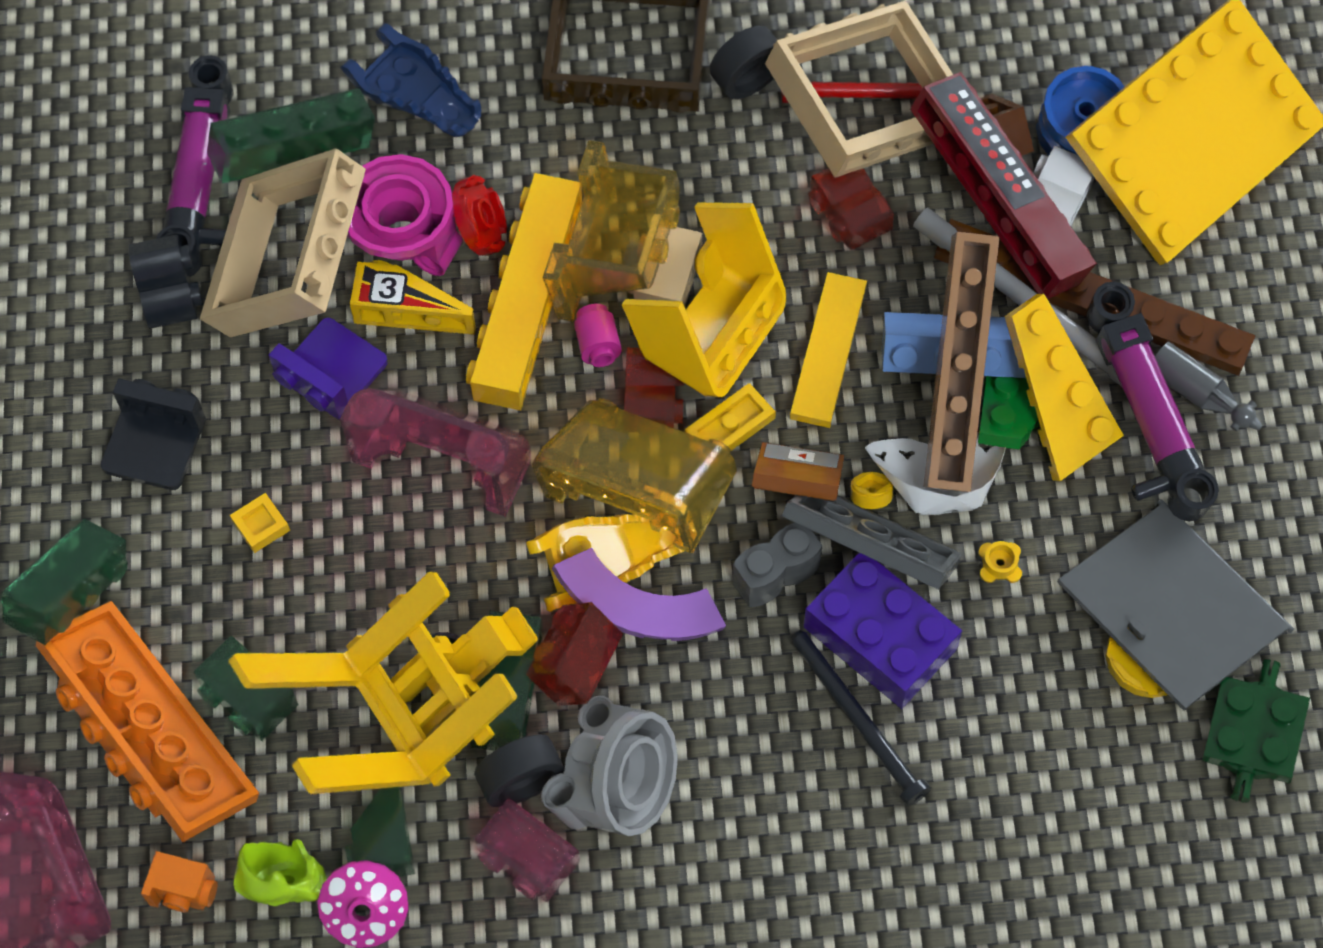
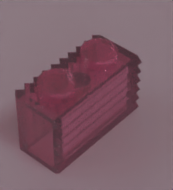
[475,798,581,902]

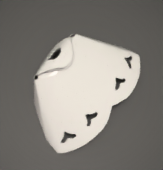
[865,432,1006,515]

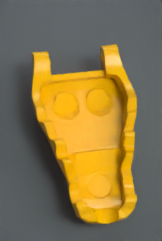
[526,507,686,612]

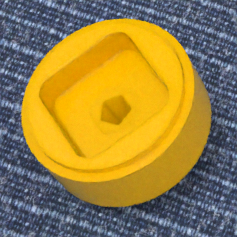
[851,472,893,509]

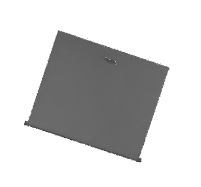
[1058,499,1294,711]

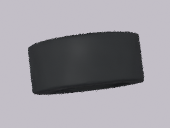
[710,25,777,99]
[474,734,565,808]

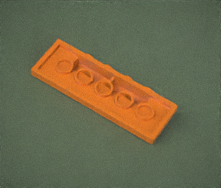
[35,601,259,842]

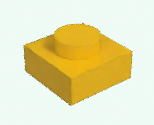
[230,493,290,553]

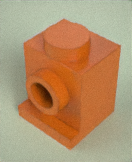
[141,851,218,913]

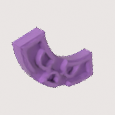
[552,548,726,641]

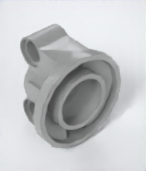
[541,696,678,836]

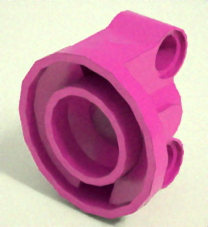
[347,154,463,276]

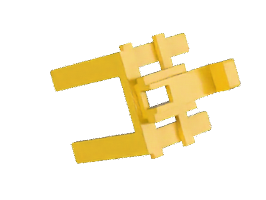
[229,572,538,794]

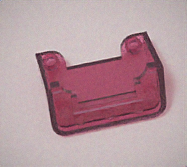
[340,388,531,517]
[0,771,111,948]

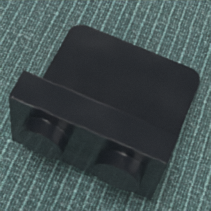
[101,378,206,490]

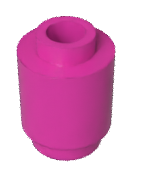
[574,304,622,367]

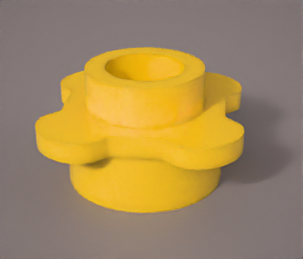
[978,541,1022,583]

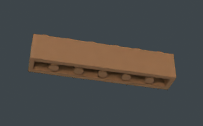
[923,232,1000,492]

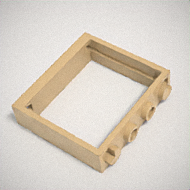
[765,0,953,178]
[200,148,366,338]

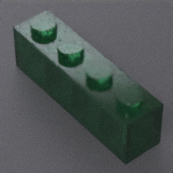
[207,88,375,184]

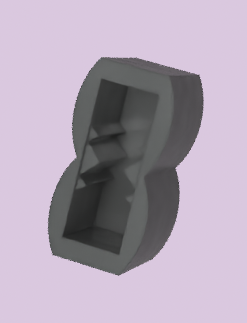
[733,523,822,607]

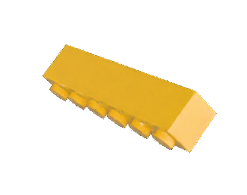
[466,173,583,411]

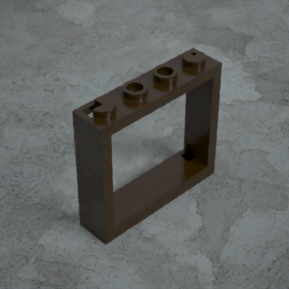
[542,0,710,113]

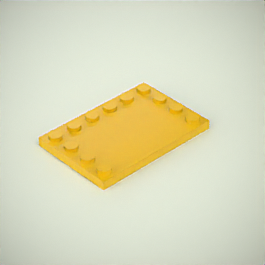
[1065,0,1323,266]

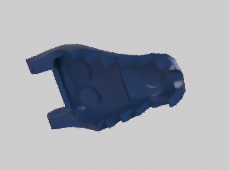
[340,23,481,137]

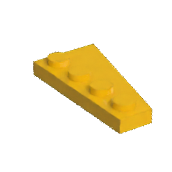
[1004,294,1124,481]

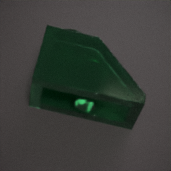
[345,787,415,877]

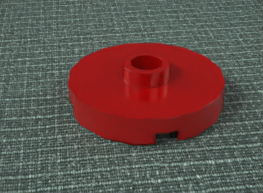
[452,175,507,256]

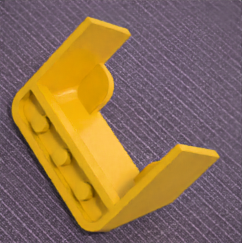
[622,202,786,397]

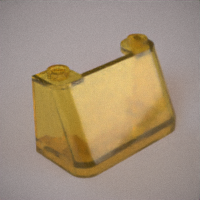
[532,398,737,554]

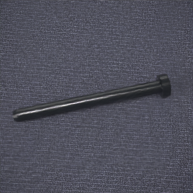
[792,630,931,807]

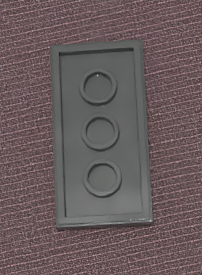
[782,495,962,590]

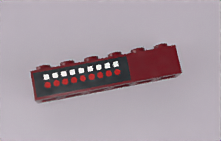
[910,72,1097,299]

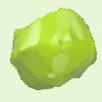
[234,839,327,906]

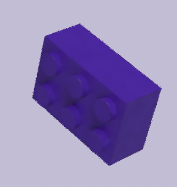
[803,553,963,709]

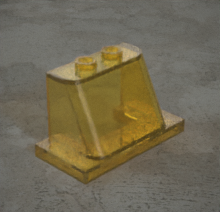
[542,140,680,322]

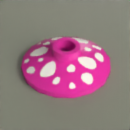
[318,860,409,948]

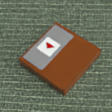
[752,442,845,501]

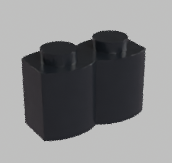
[129,234,203,329]

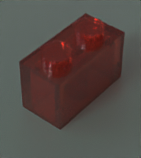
[525,602,623,706]

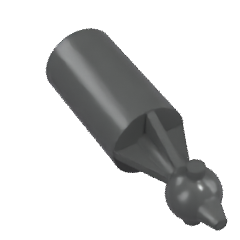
[1155,341,1263,431]

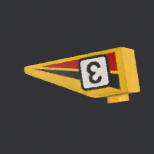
[350,260,476,335]

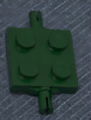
[1202,659,1310,803]

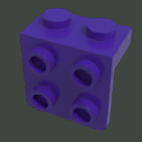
[269,318,388,421]

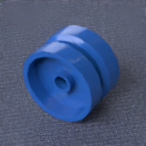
[1036,66,1125,156]

